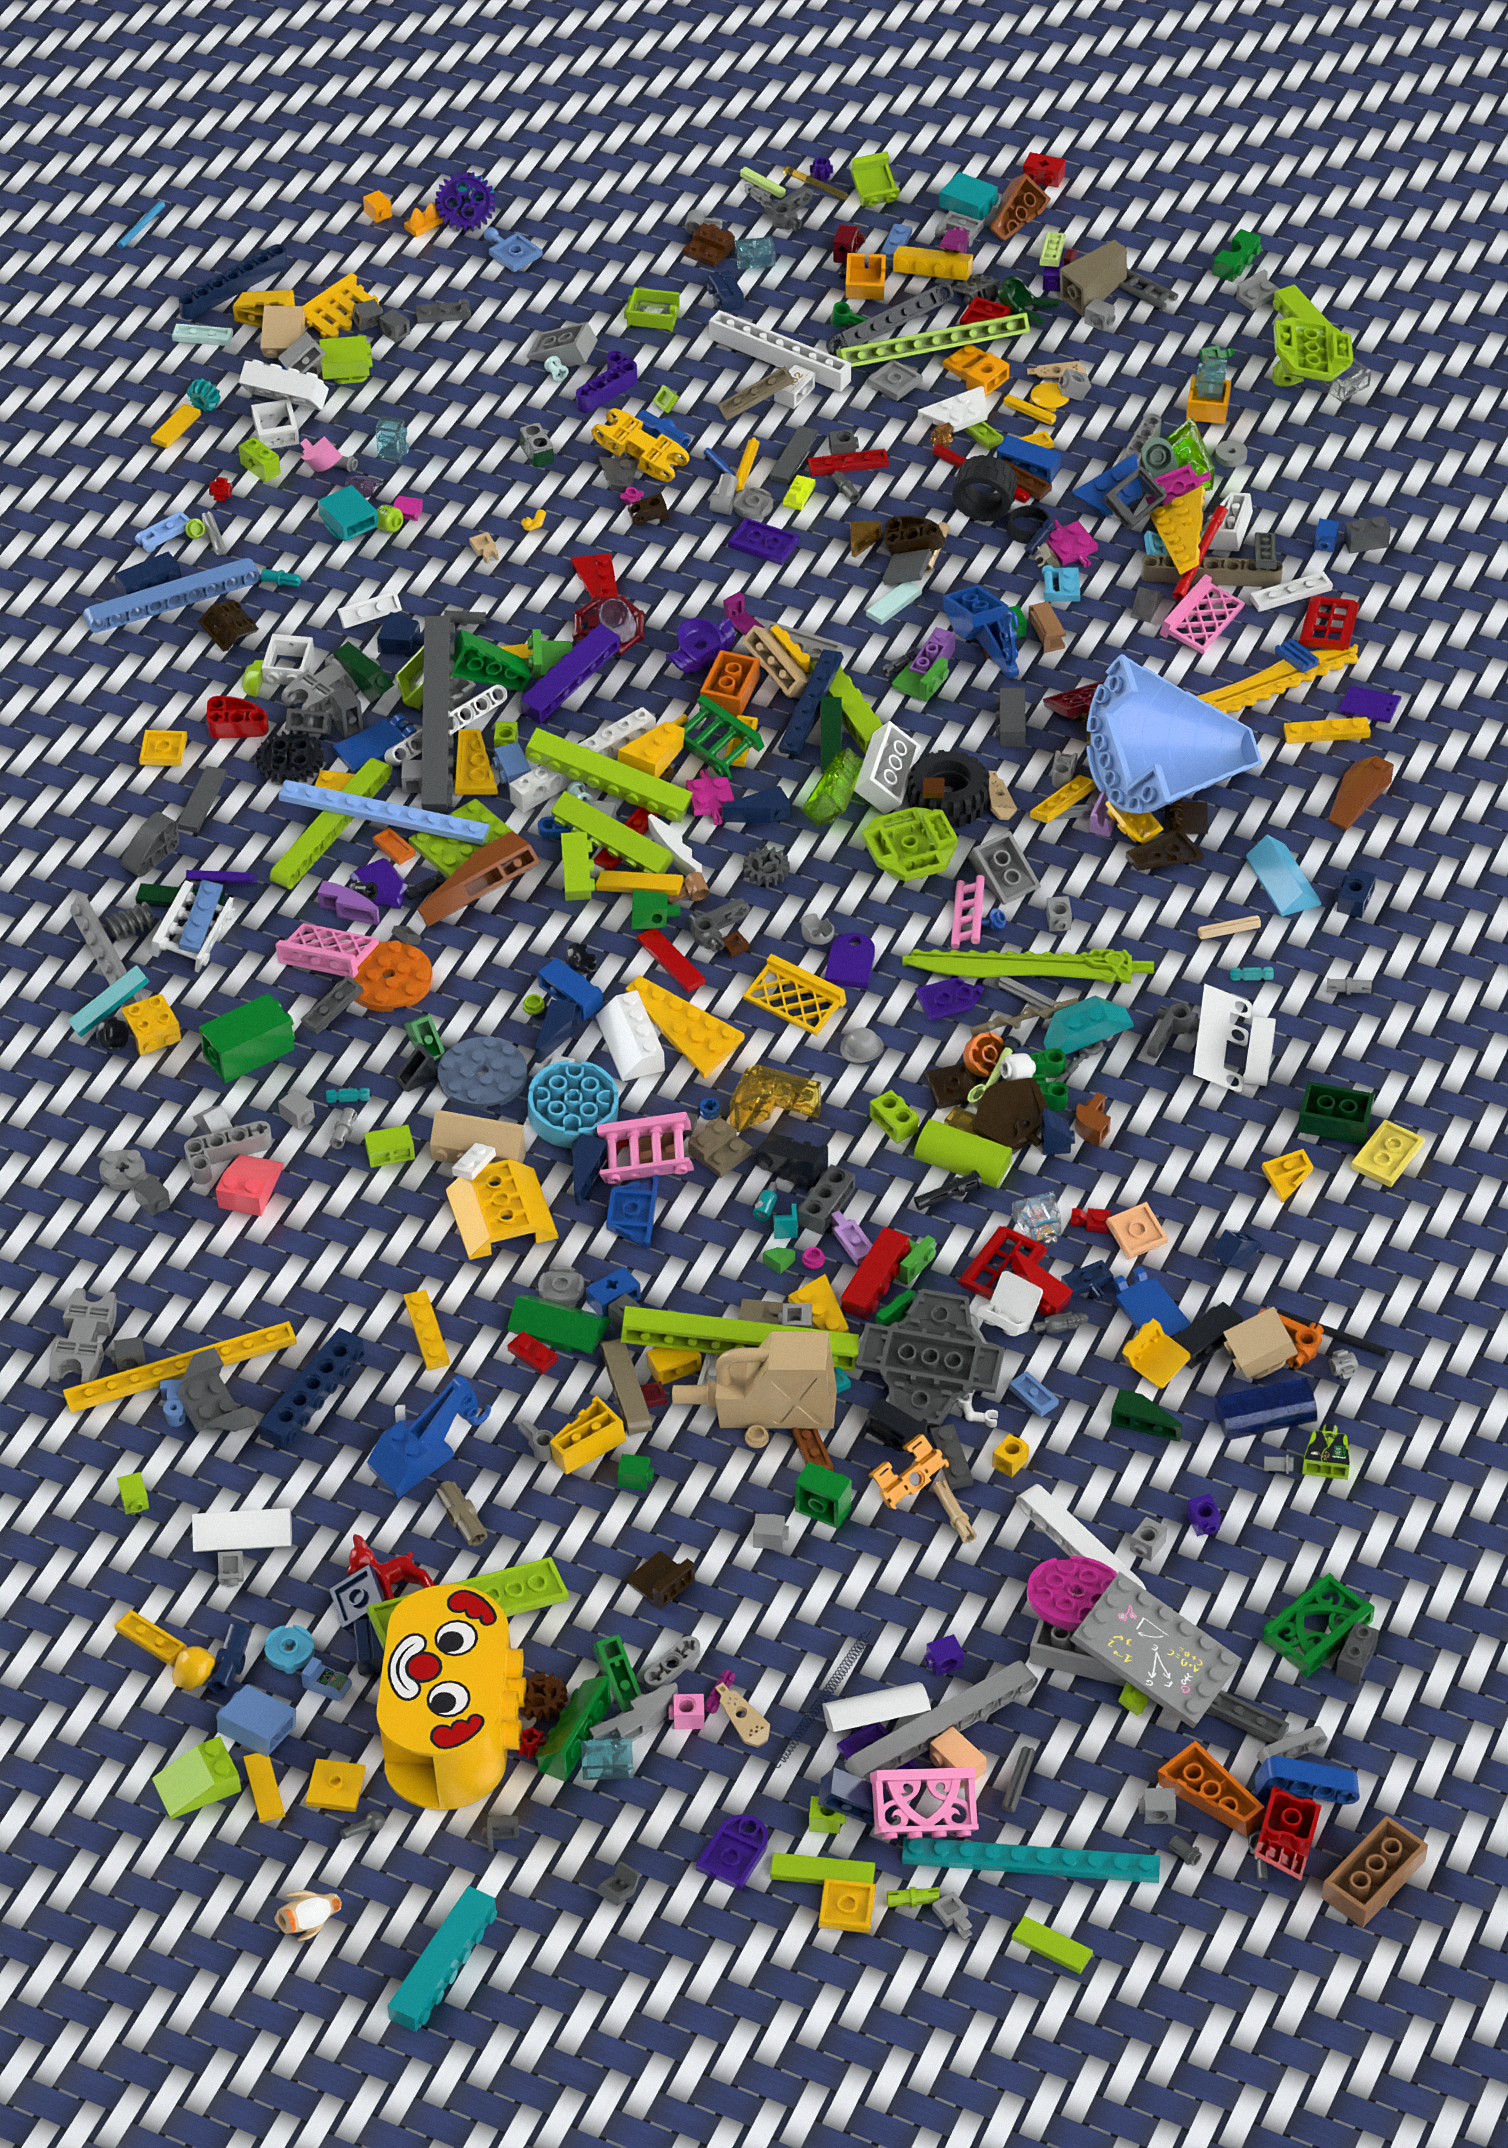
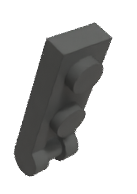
[416,299,471,324]

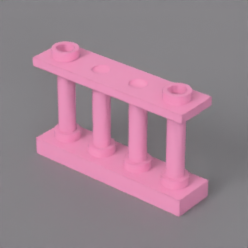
[597,1112,694,1184]

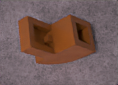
[1075,1092,1111,1146]

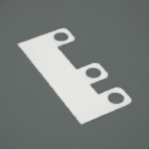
[1193,984,1252,1092]

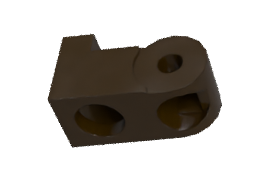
[628,493,669,525]

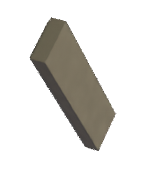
[717,366,794,421]

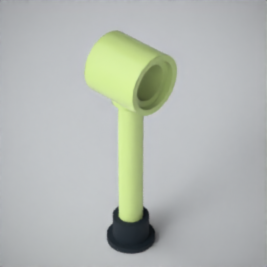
[968,1036,1021,1109]

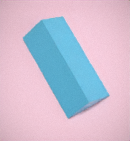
[1246,835,1321,916]

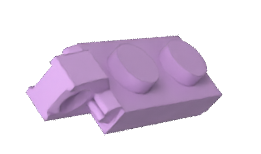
[831,1211,872,1266]

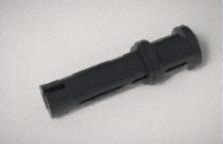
[914,1170,983,1211]

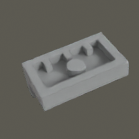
[1236,269,1280,311]

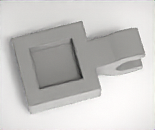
[932,1891,972,1940]

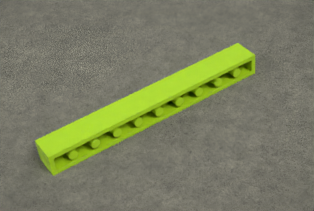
[836,313,1030,367]
[621,1306,859,1371]

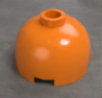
[963,1032,1005,1078]

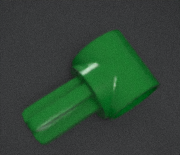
[830,302,867,327]

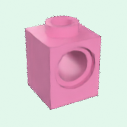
[669,1694,704,1730]

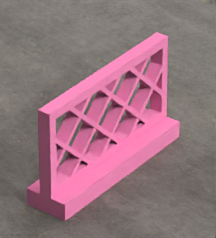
[1160,574,1245,654]
[275,923,379,978]

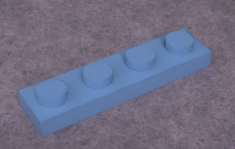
[178,879,223,954]

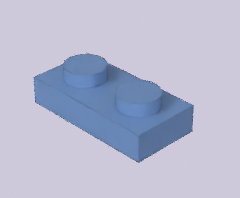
[1009,1371,1059,1417]

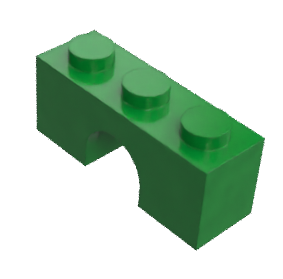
[1213,229,1262,282]

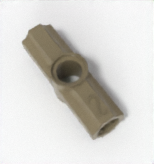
[436,1480,488,1547]

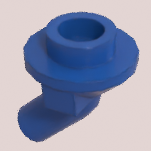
[981,908,1006,930]

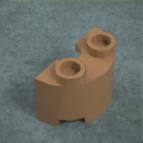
[638,1132,675,1164]

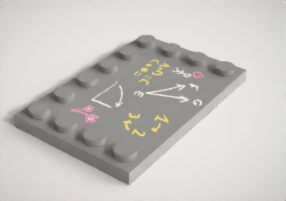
[1070,1572,1242,1729]

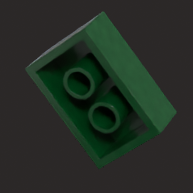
[1297,1081,1375,1145]

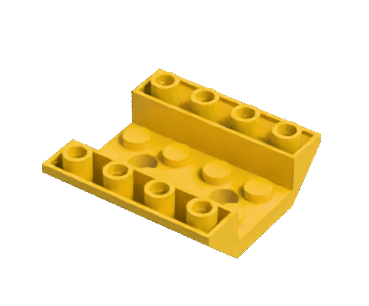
[446,1159,558,1260]

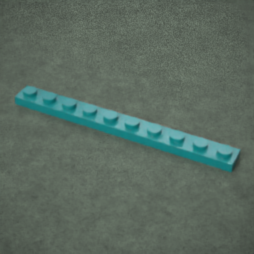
[902,1837,1160,1883]

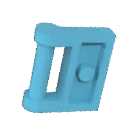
[1042,565,1081,602]

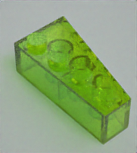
[801,747,863,827]

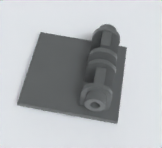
[951,274,1001,305]

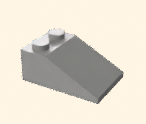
[527,322,598,367]
[968,831,1041,905]

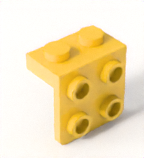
[1105,801,1164,844]
[122,994,181,1056]
[1122,1318,1191,1389]

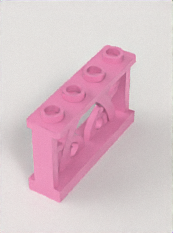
[870,1768,979,1839]

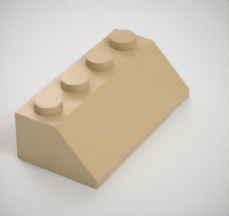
[430,1110,526,1164]

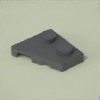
[599,457,637,492]

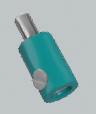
[753,1182,778,1222]

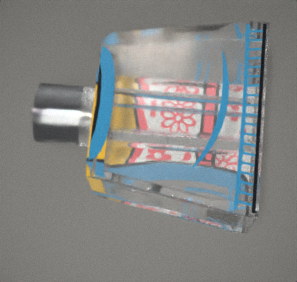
[1012,1191,1061,1246]

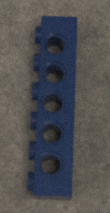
[258,1327,365,1450]

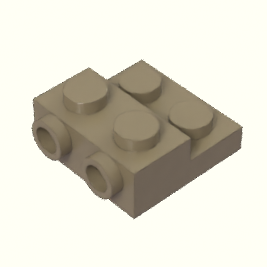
[688,1118,753,1178]

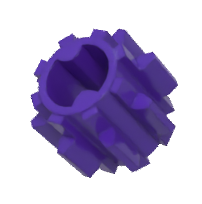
[810,156,833,182]

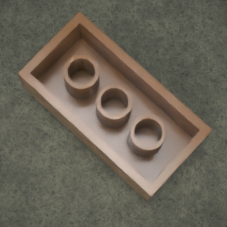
[1322,1816,1428,1928]

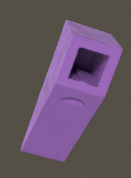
[909,627,955,675]

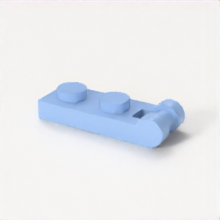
[135,511,190,553]

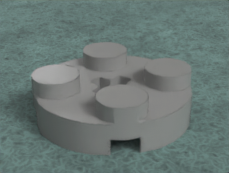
[99,1150,146,1190]

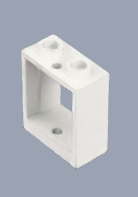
[251,399,300,449]
[262,634,314,685]

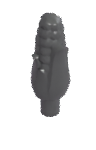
[1032,1311,1088,1333]

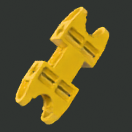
[591,408,689,482]

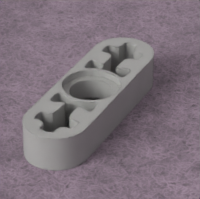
[644,1636,700,1692]
[1257,1726,1327,1764]

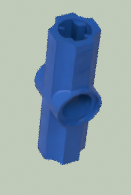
[637,410,691,450]

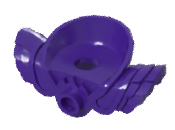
[665,617,735,674]

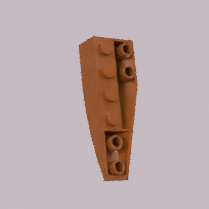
[417,831,540,927]

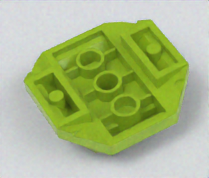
[1274,317,1353,382]

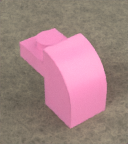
[300,436,342,472]

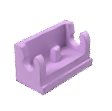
[1089,792,1122,837]

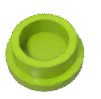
[185,519,205,539]
[523,994,545,1015]

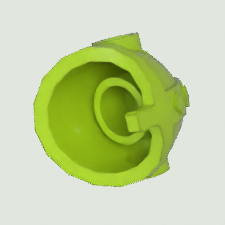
[1272,360,1304,387]

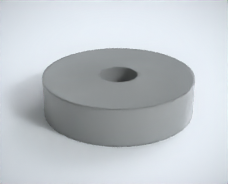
[1215,440,1248,467]

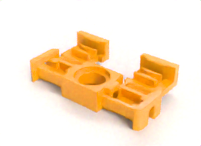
[868,1434,949,1509]

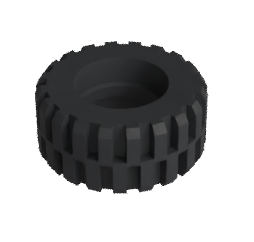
[908,750,989,829]

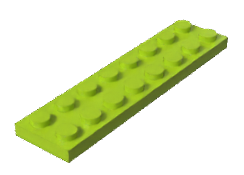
[367,1557,569,1650]

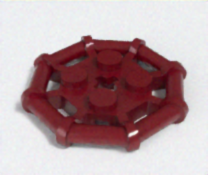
[572,595,646,656]

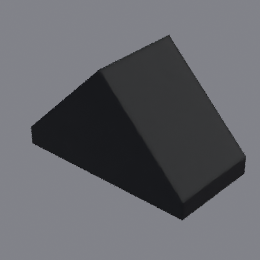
[394,1043,436,1092]

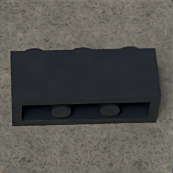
[1173,1302,1243,1369]

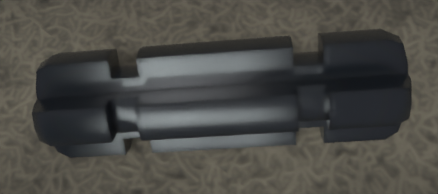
[881,651,917,677]
[405,873,445,900]

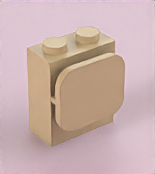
[260,306,305,358]
[1223,1306,1298,1379]

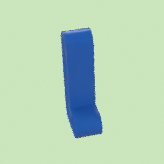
[1254,1756,1360,1805]

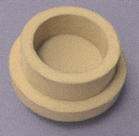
[745,1425,769,1448]

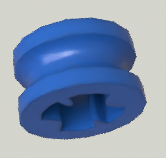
[700,1098,720,1120]

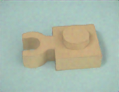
[469,532,499,564]

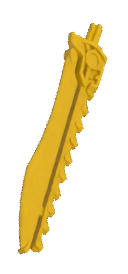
[1196,644,1359,714]

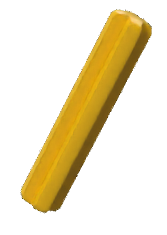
[1003,394,1056,425]

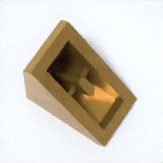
[850,521,882,558]

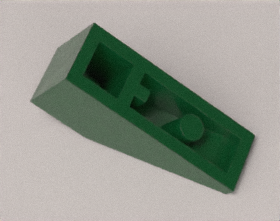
[332,641,394,703]
[1111,1389,1183,1442]

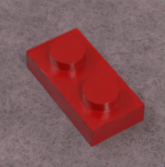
[507,1331,558,1375]

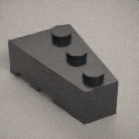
[756,1133,828,1191]

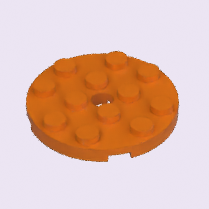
[345,940,433,1012]

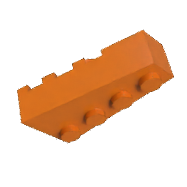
[1158,1740,1265,1837]

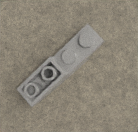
[589,1682,678,1749]

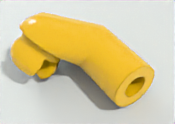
[521,509,546,531]

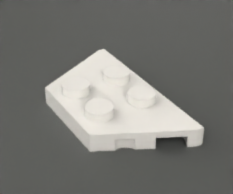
[918,386,988,432]

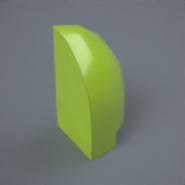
[242,660,264,697]

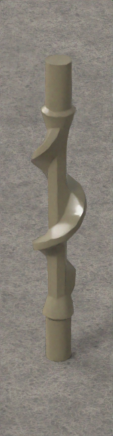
[970,998,1078,1036]

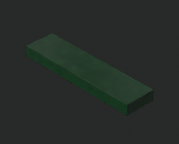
[821,697,842,774]
[135,883,225,913]

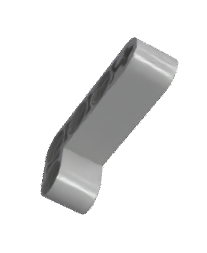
[184,1121,272,1185]

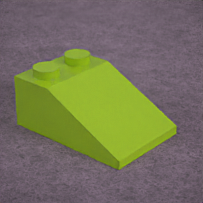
[152,1736,241,1820]

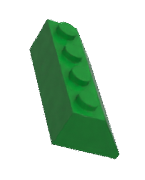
[536,1675,611,1782]

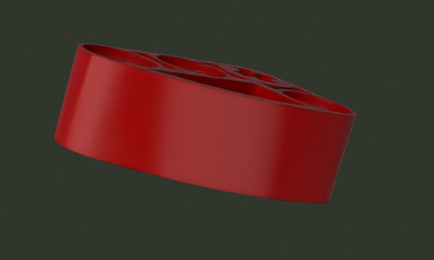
[206,696,269,739]

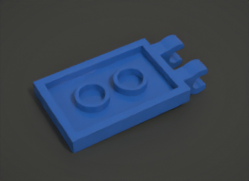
[332,713,417,774]
[1113,1266,1191,1339]

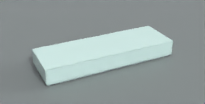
[172,324,233,346]
[866,582,922,625]

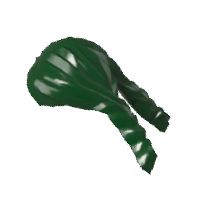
[997,276,1062,326]

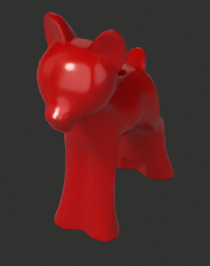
[347,1534,436,1601]

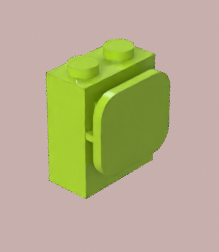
[319,335,373,384]

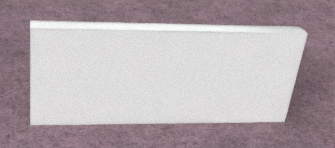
[192,1508,292,1552]
[822,1682,931,1732]

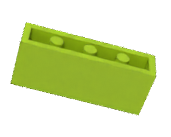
[914,1119,1012,1188]

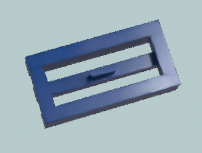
[1275,638,1319,673]

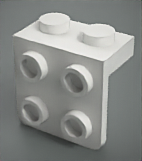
[977,1271,1043,1336]

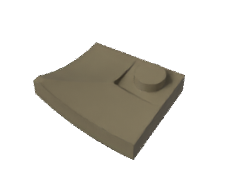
[738,1298,789,1325]

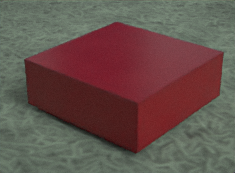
[640,1381,667,1408]

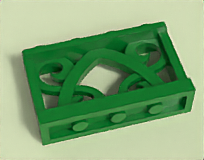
[1262,1573,1375,1678]

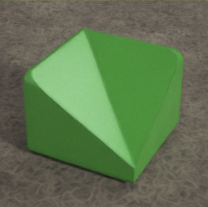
[763,1247,795,1274]

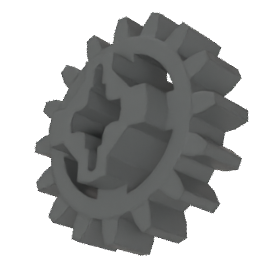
[743,846,790,887]

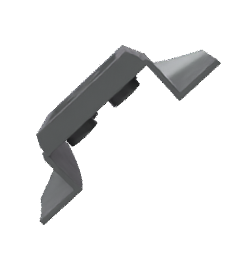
[176,1347,256,1432]

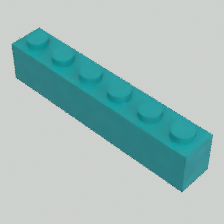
[387,1885,497,2032]

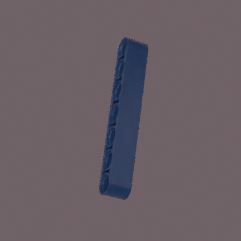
[178,244,288,320]

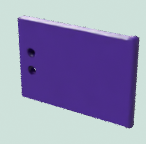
[1338,686,1401,723]

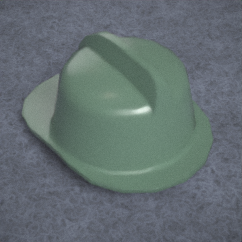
[1141,437,1178,479]

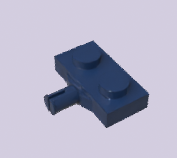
[1061,1260,1114,1301]

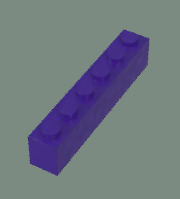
[520,623,620,724]

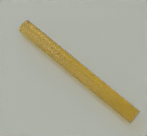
[784,166,848,200]

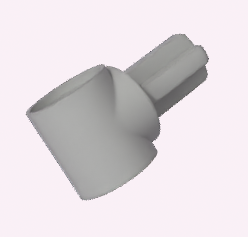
[685,210,722,235]
[518,1420,554,1462]

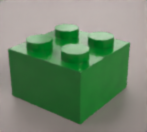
[795,1462,852,1529]

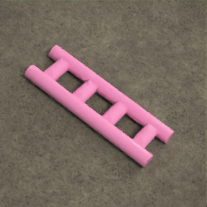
[951,875,985,949]

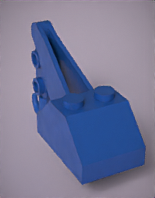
[943,585,1019,679]
[367,1375,491,1499]

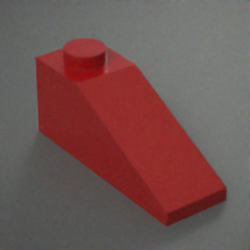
[1011,1250,1073,1316]

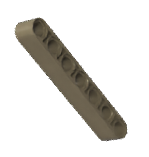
[1141,555,1283,587]

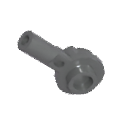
[1248,1831,1268,1881]

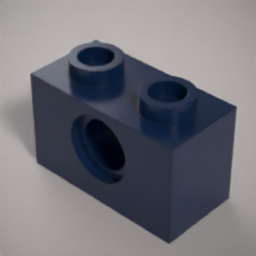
[1335,868,1377,919]

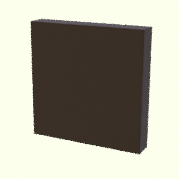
[924,1063,977,1109]

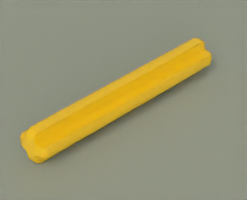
[735,437,760,492]

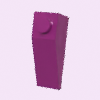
[939,226,969,254]

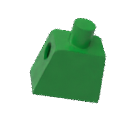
[631,890,680,929]

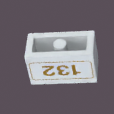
[774,364,815,409]

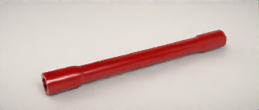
[1172,505,1228,600]

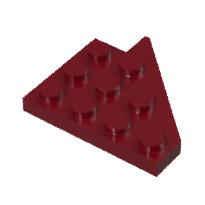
[1043,680,1105,719]

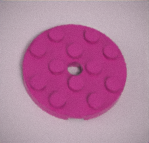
[1027,1556,1118,1631]

